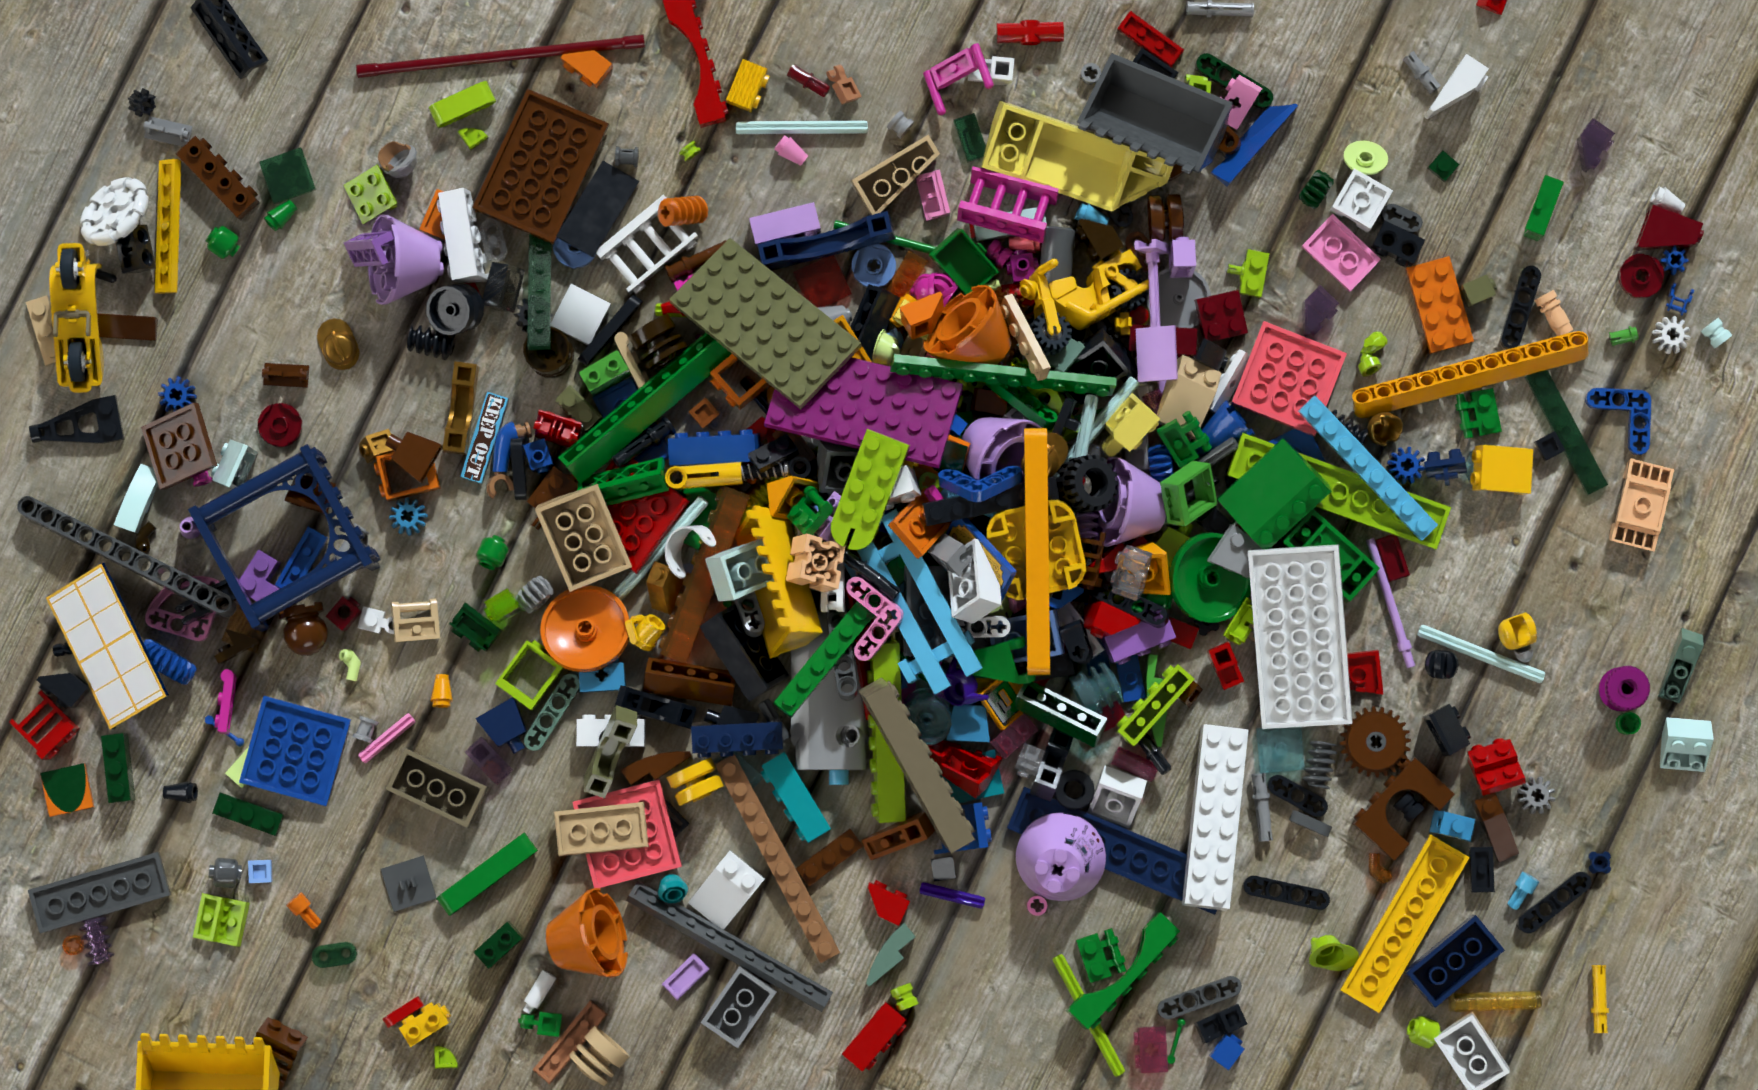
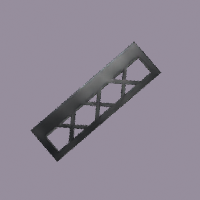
[190,0,269,80]

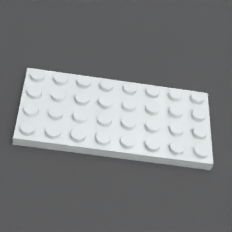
[1248,544,1353,729]

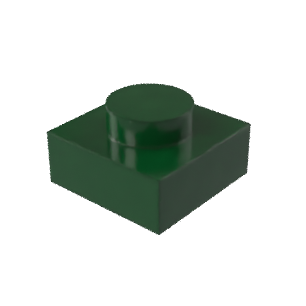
[1427,150,1460,182]

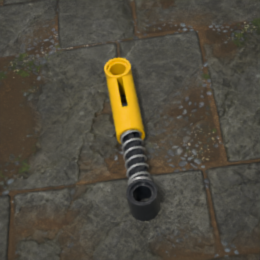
[665,457,812,490]

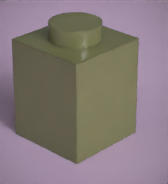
[1460,274,1497,308]

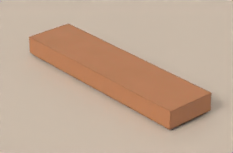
[533,1000,608,1084]

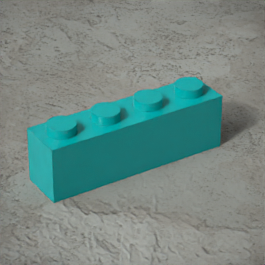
[760,752,831,843]

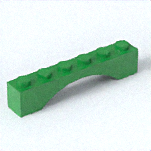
[1066,912,1180,1030]

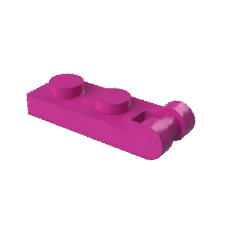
[215,669,237,735]

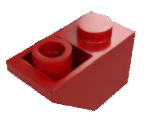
[868,880,910,926]

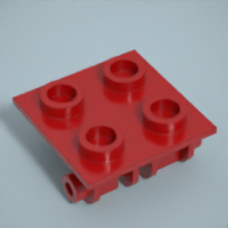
[533,409,582,448]

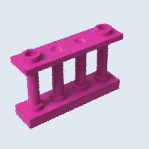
[957,166,1059,243]

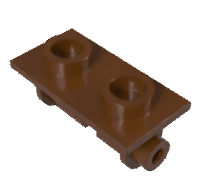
[262,363,309,388]

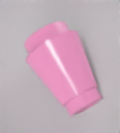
[774,135,808,166]

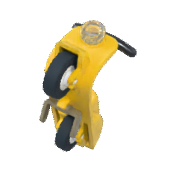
[49,243,117,393]

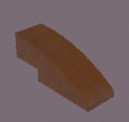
[621,751,693,785]

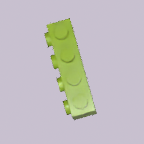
[1116,664,1195,747]

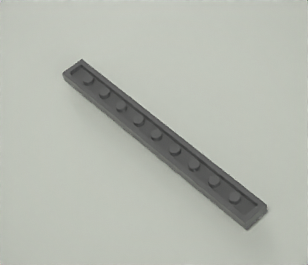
[626,881,833,1012]

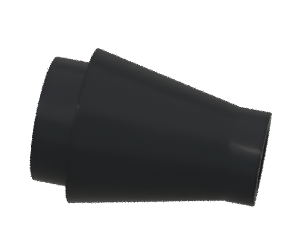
[163,781,198,803]

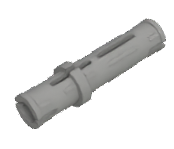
[1186,0,1254,18]
[1251,773,1273,842]

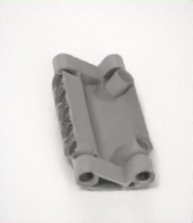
[791,612,870,770]

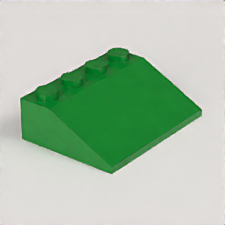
[1217,438,1332,549]

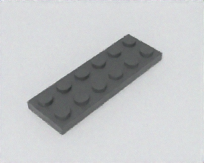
[28,852,171,933]

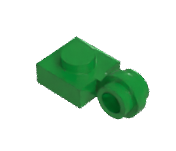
[518,1011,562,1037]

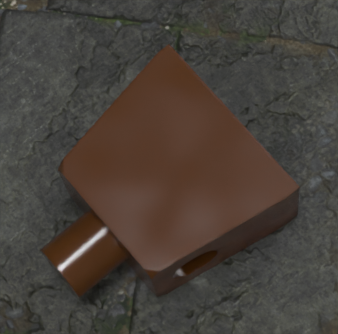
[385,432,443,483]

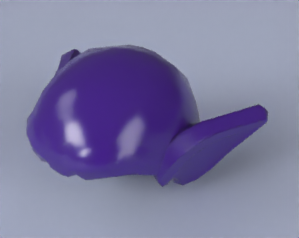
[943,656,989,706]

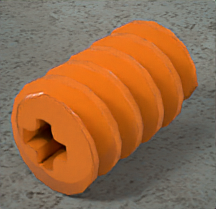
[658,195,708,227]

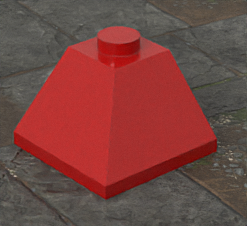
[1084,601,1141,638]

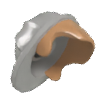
[378,141,417,178]

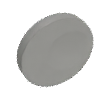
[1146,268,1211,328]

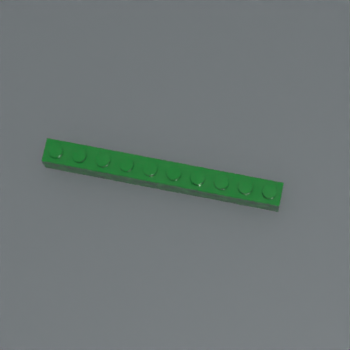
[558,333,732,484]

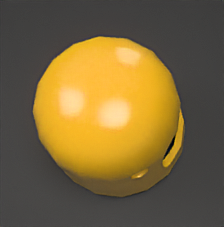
[1498,612,1537,650]

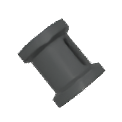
[615,146,639,167]

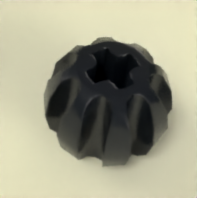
[1425,650,1459,679]

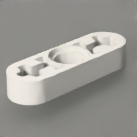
[956,615,1010,638]

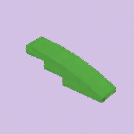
[1145,654,1167,747]

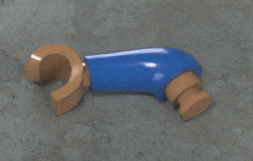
[486,422,532,499]

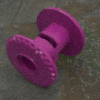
[1599,666,1650,712]

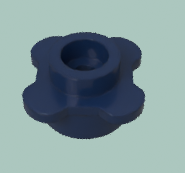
[1588,851,1611,874]

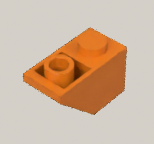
[560,50,613,88]
[900,291,944,340]

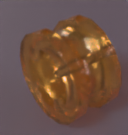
[62,935,84,955]

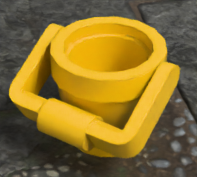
[625,614,665,651]

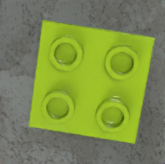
[343,164,398,225]

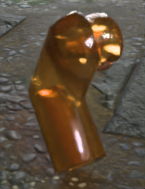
[1369,853,1392,884]

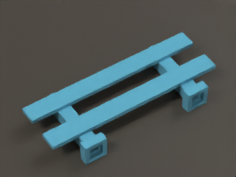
[844,509,982,695]

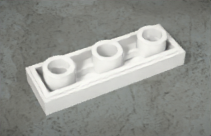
[1209,349,1249,414]

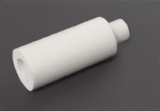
[523,970,556,1014]

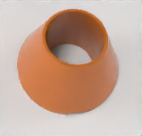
[923,285,1012,365]
[546,888,628,978]

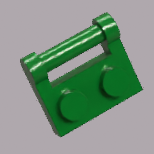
[786,486,833,535]

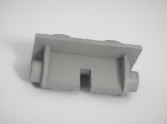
[144,116,193,147]

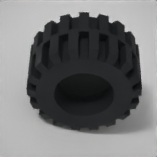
[1056,455,1118,514]

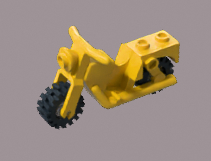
[1019,249,1149,355]

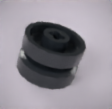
[426,283,484,335]

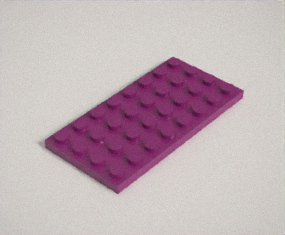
[764,358,963,468]

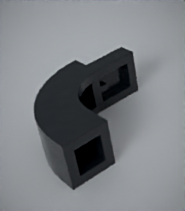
[614,685,697,729]

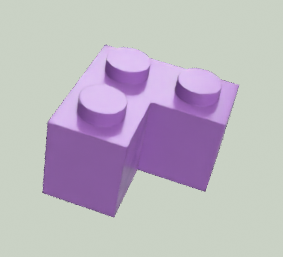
[239,549,281,601]

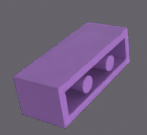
[1101,614,1176,665]

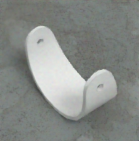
[665,525,716,578]

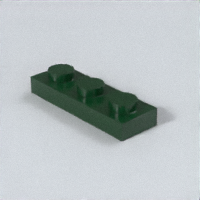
[212,792,284,836]

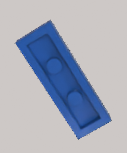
[275,527,328,588]

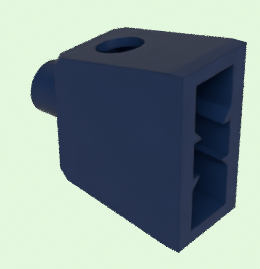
[475,697,527,754]

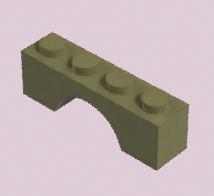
[584,705,637,798]

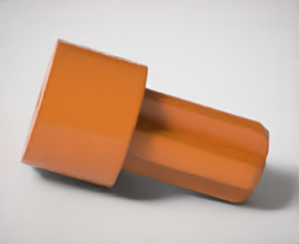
[286,892,321,929]

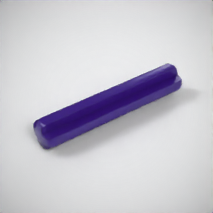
[919,882,985,909]

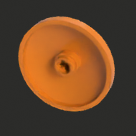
[540,585,630,672]

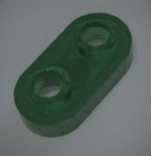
[312,942,358,968]

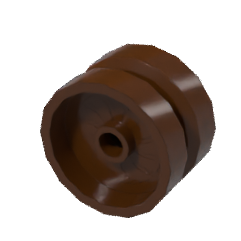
[1147,194,1184,243]

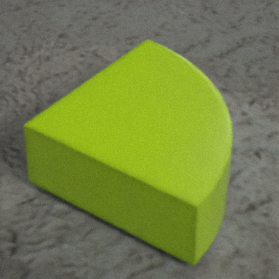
[457,128,489,150]
[434,1046,458,1069]

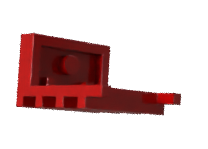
[9,690,80,760]

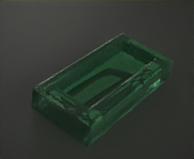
[953,113,986,163]

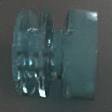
[1069,660,1124,715]

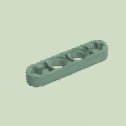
[524,674,580,751]

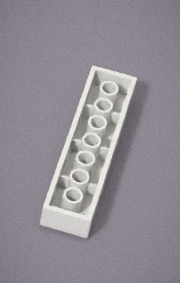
[1182,724,1248,911]

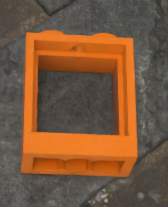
[710,354,770,410]
[374,452,441,501]

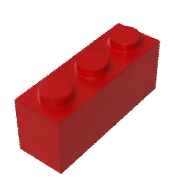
[842,1001,907,1072]

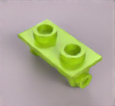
[1223,597,1254,646]

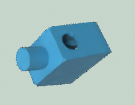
[946,702,990,743]
[1429,810,1476,842]

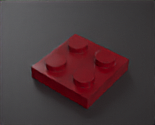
[1194,290,1248,342]

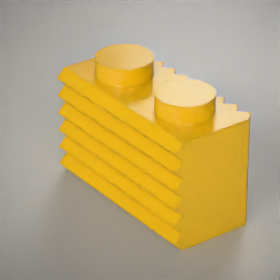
[726,59,770,113]

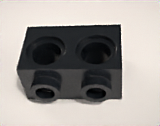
[1371,221,1425,267]
[115,225,156,274]

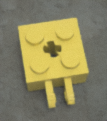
[1102,393,1160,457]

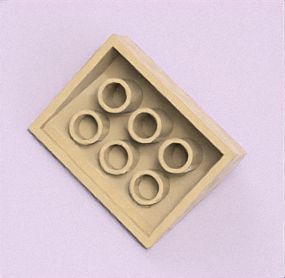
[535,484,632,592]

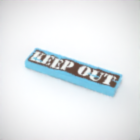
[460,392,509,484]

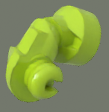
[1358,331,1388,377]

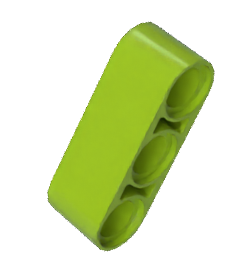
[429,81,496,128]

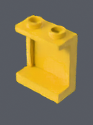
[1470,445,1533,495]

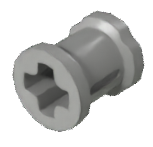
[353,716,379,743]

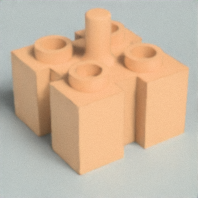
[786,534,846,592]

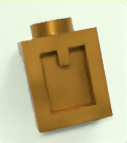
[359,429,395,463]

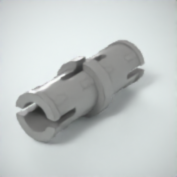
[1403,51,1441,94]

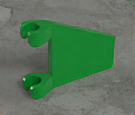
[972,636,1036,684]

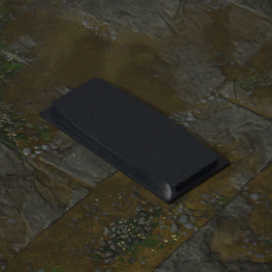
[556,161,639,257]

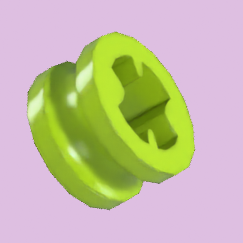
[679,141,701,162]

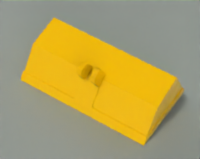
[734,505,823,659]
[135,1033,280,1090]

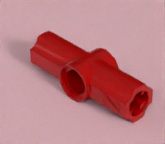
[997,20,1064,45]

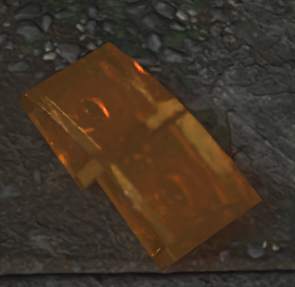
[886,250,928,297]

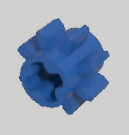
[1659,246,1689,275]

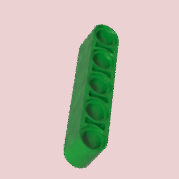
[436,832,538,916]

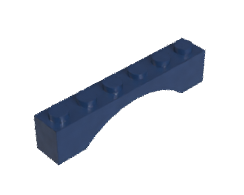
[758,211,896,271]

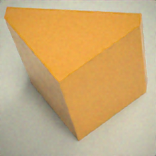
[767,476,819,520]
[1123,542,1171,595]

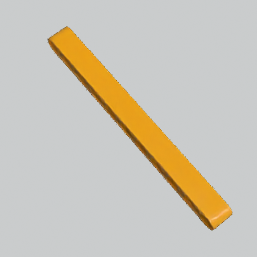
[1352,331,1589,418]
[1024,428,1050,675]

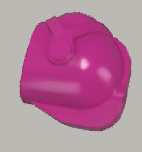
[909,272,958,307]

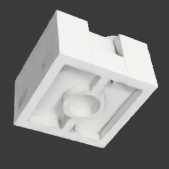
[1329,168,1393,233]

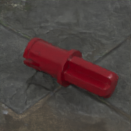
[787,64,830,97]

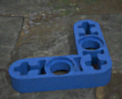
[1585,388,1651,456]
[938,466,1023,502]

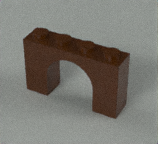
[1352,757,1455,861]

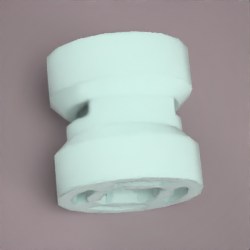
[1701,317,1732,349]

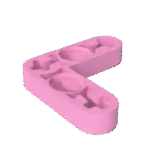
[846,576,904,661]

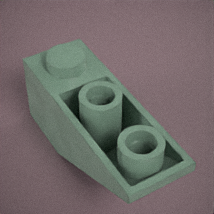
[1658,628,1704,703]

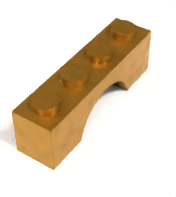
[442,361,479,455]

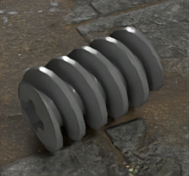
[1303,741,1339,790]

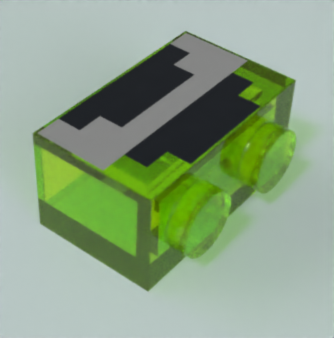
[484,588,522,623]

